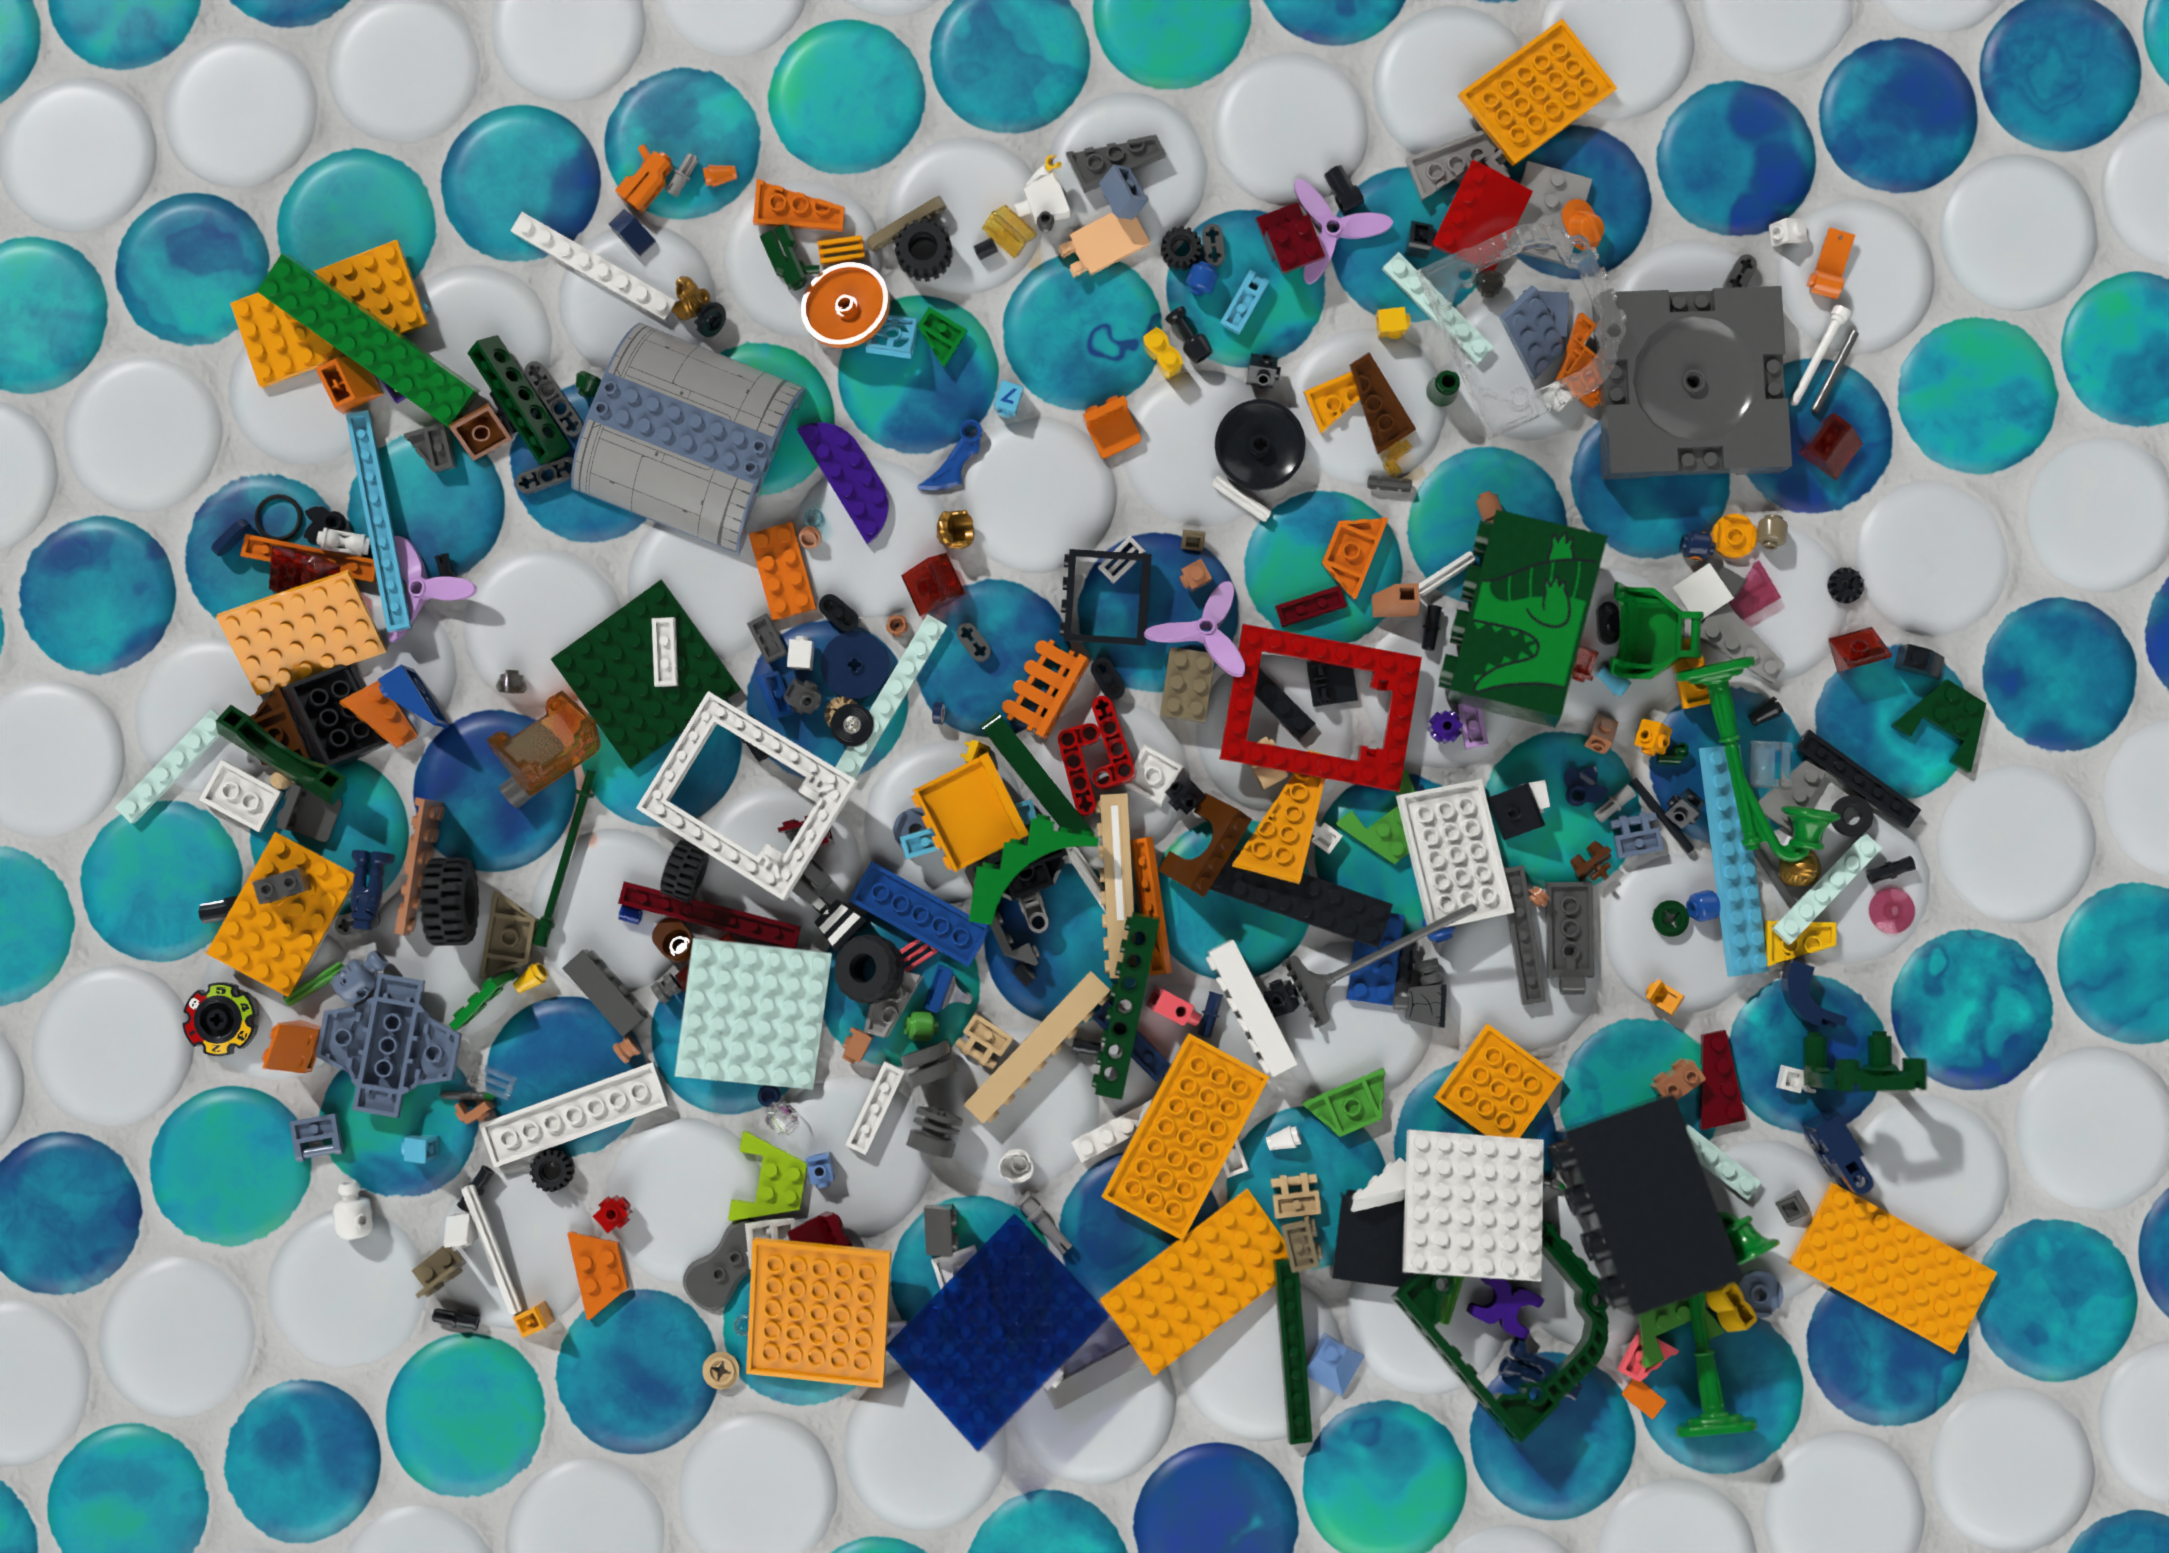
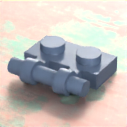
[1610,812,1664,859]

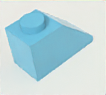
[401,1135,439,1163]

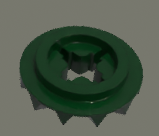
[1652,900,1689,937]

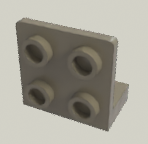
[1281,1215,1323,1273]
[412,1245,467,1298]

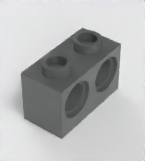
[252,868,311,904]

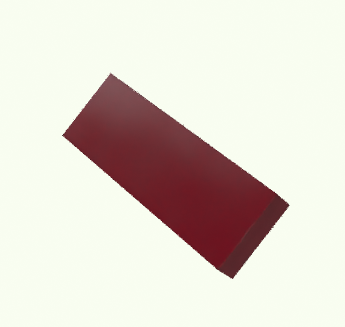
[1275,585,1347,628]

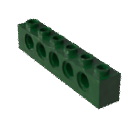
[468,335,570,465]

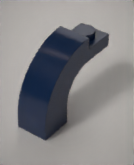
[1781,960,1847,1028]

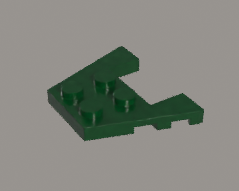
[1891,679,1986,773]

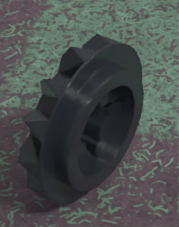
[694,301,726,337]
[1827,567,1865,604]

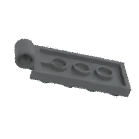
[1545,882,1594,995]

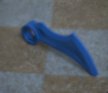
[917,419,982,490]

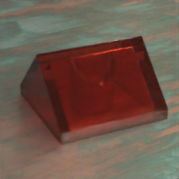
[1828,627,1892,673]

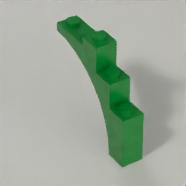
[969,814,1099,925]

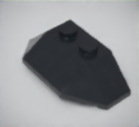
[974,848,1068,901]

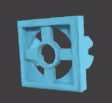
[866,315,918,359]

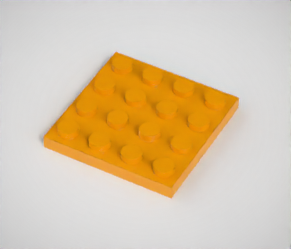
[1433,1023,1562,1138]

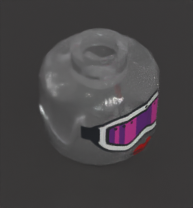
[765,1101,800,1135]

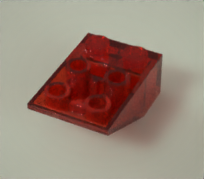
[269,546,340,593]

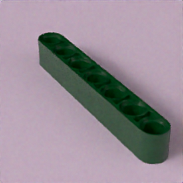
[980,711,1093,848]

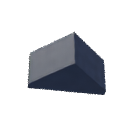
[608,209,656,256]

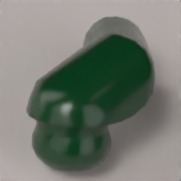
[1656,742,1689,765]

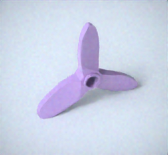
[1294,179,1393,285]
[387,536,477,642]
[1144,581,1245,677]

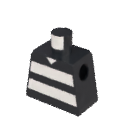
[812,896,869,952]

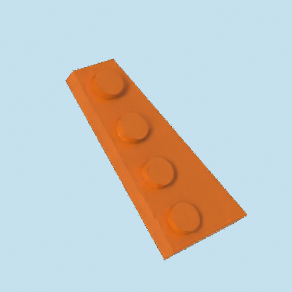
[753,179,845,232]

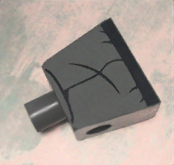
[1393,983,1447,1028]

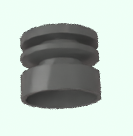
[906,1106,963,1158]

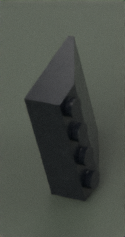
[284,664,389,770]

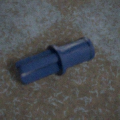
[1198,991,1223,1038]

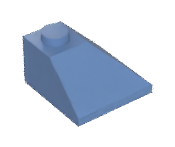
[1306,1332,1364,1396]

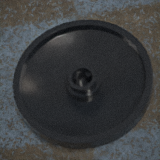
[1214,399,1306,491]

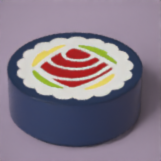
[932,702,945,725]

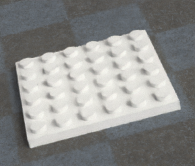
[1403,1130,1544,1281]

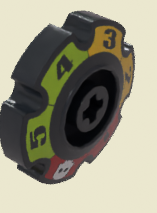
[183,982,259,1056]

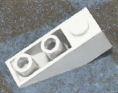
[1351,1158,1406,1212]

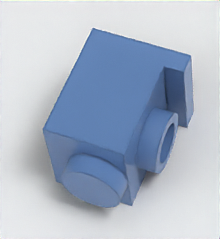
[805,1151,835,1188]

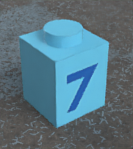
[993,380,1024,418]

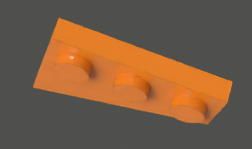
[339,681,418,749]

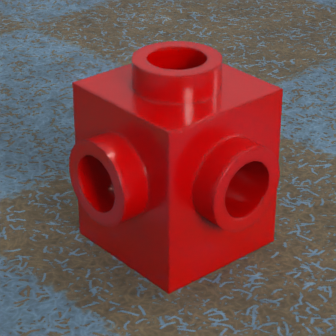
[592,1195,633,1234]

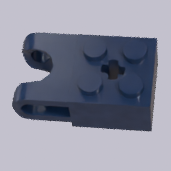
[1801,1111,1874,1194]

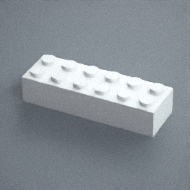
[1205,939,1298,1077]

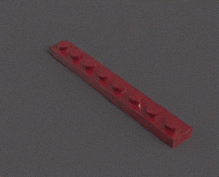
[618,881,802,949]

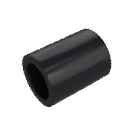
[973,237,998,260]
[1012,962,1037,987]

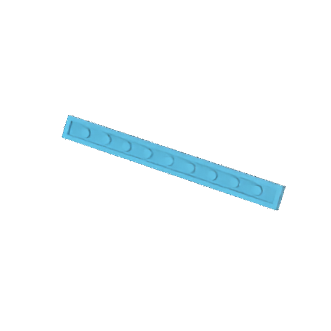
[346,410,412,633]

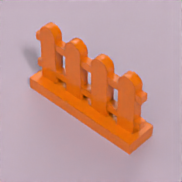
[1002,639,1090,741]

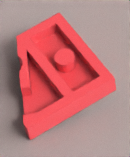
[1617,1328,1679,1382]

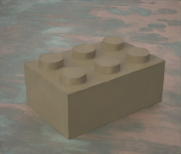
[1159,647,1214,723]

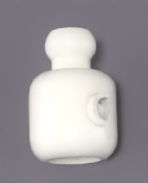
[333,1180,373,1240]

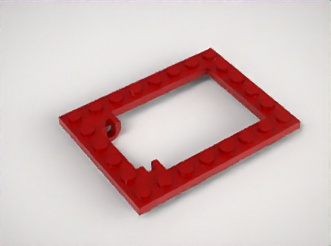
[1219,624,1422,792]

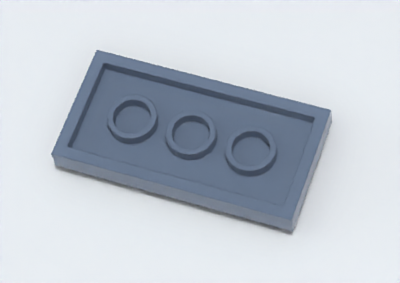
[1499,285,1566,380]

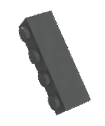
[562,949,647,1037]

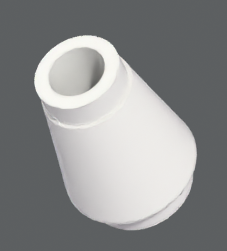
[1266,1126,1302,1150]

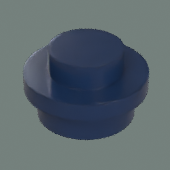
[758,1085,781,1107]

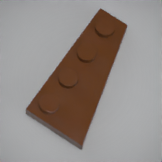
[1349,352,1416,454]

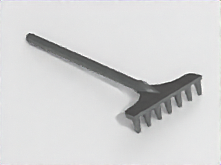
[1282,904,1476,1028]

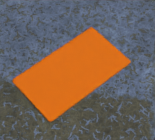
[1621,1379,1666,1419]

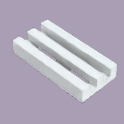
[1098,536,1146,584]

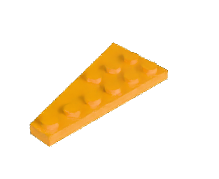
[1232,750,1325,884]

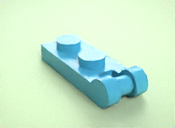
[1220,270,1270,335]

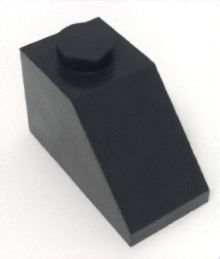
[1894,644,1945,680]

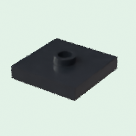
[1487,783,1545,840]

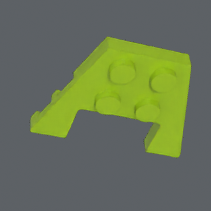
[728,1130,807,1221]

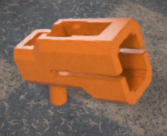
[615,144,673,215]

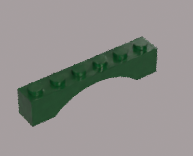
[216,704,347,806]

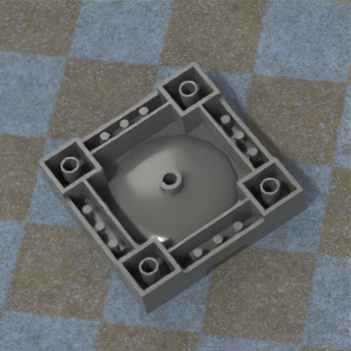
[1592,286,1792,480]

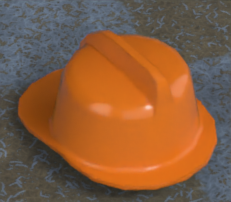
[1561,199,1605,252]

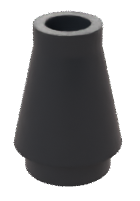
[1747,696,1784,727]

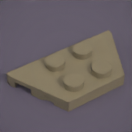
[479,891,537,978]

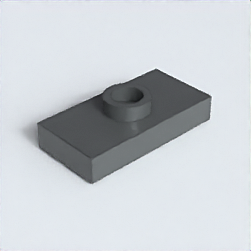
[747,613,788,664]

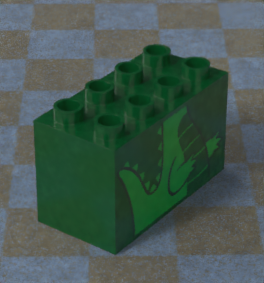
[1438,509,1608,728]

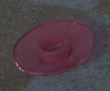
[1869,888,1915,934]

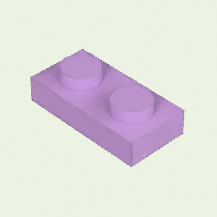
[1456,704,1489,750]

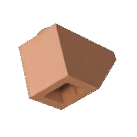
[1372,583,1420,617]

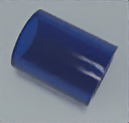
[618,905,643,925]

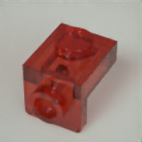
[1571,646,1599,682]

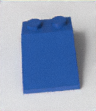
[378,665,450,728]

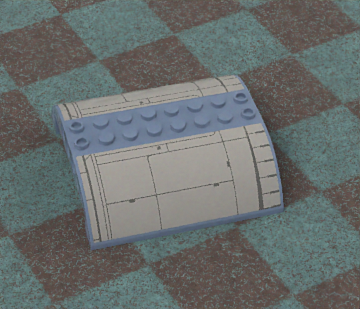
[571,323,807,555]

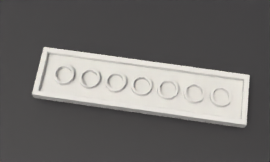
[479,1062,669,1168]

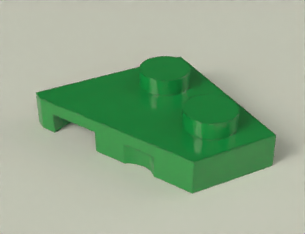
[917,307,968,368]

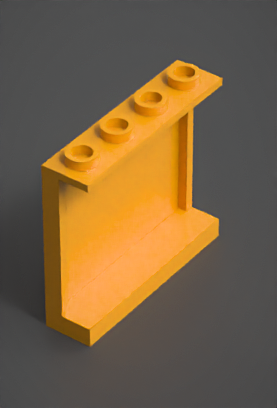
[911,752,1029,872]

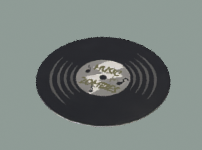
[831,703,874,746]

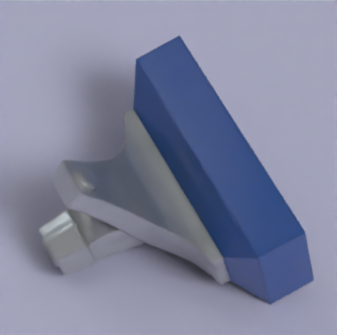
[923,964,973,1013]

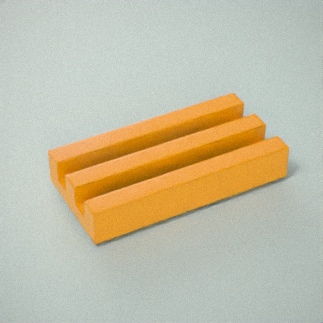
[817,235,865,265]

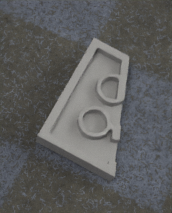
[1758,761,1826,831]

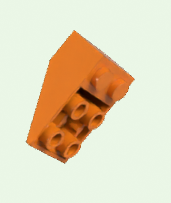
[262,1020,321,1073]

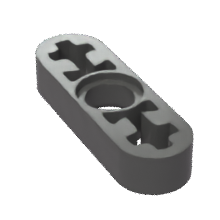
[515,457,574,494]

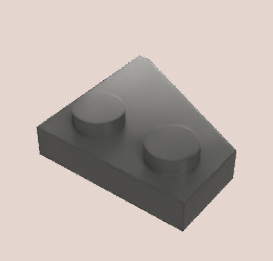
[404,423,457,473]

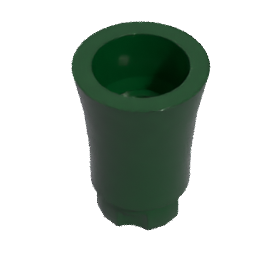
[1426,370,1460,407]

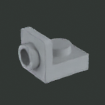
[1484,149,1510,178]

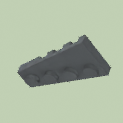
[1065,135,1166,194]

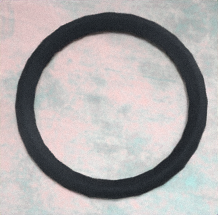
[254,494,303,541]

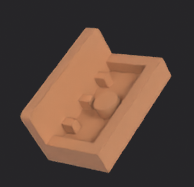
[1649,1058,1706,1101]

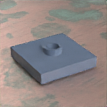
[1523,290,1569,339]

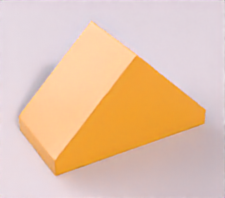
[512,1301,555,1338]

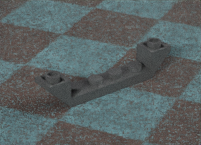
[965,854,1041,966]

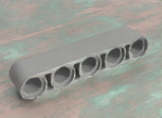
[1044,1341,1144,1410]

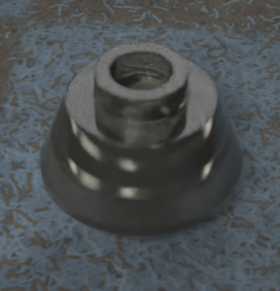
[1475,270,1506,298]
[496,670,528,694]

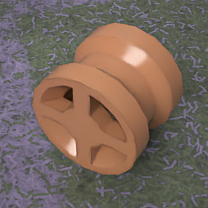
[613,1035,641,1064]

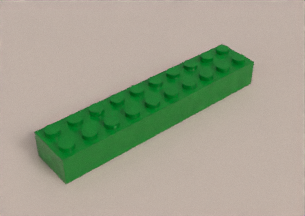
[257,253,480,428]

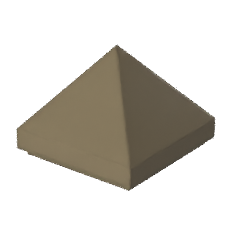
[1181,529,1206,551]

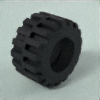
[895,219,953,282]
[660,840,709,903]

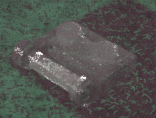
[1750,740,1793,790]

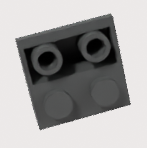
[924,1204,959,1257]

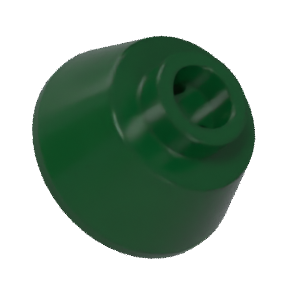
[575,371,601,400]

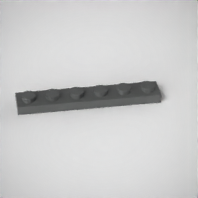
[1504,865,1546,1005]

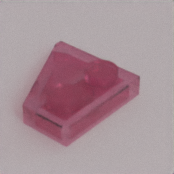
[1729,560,1781,620]

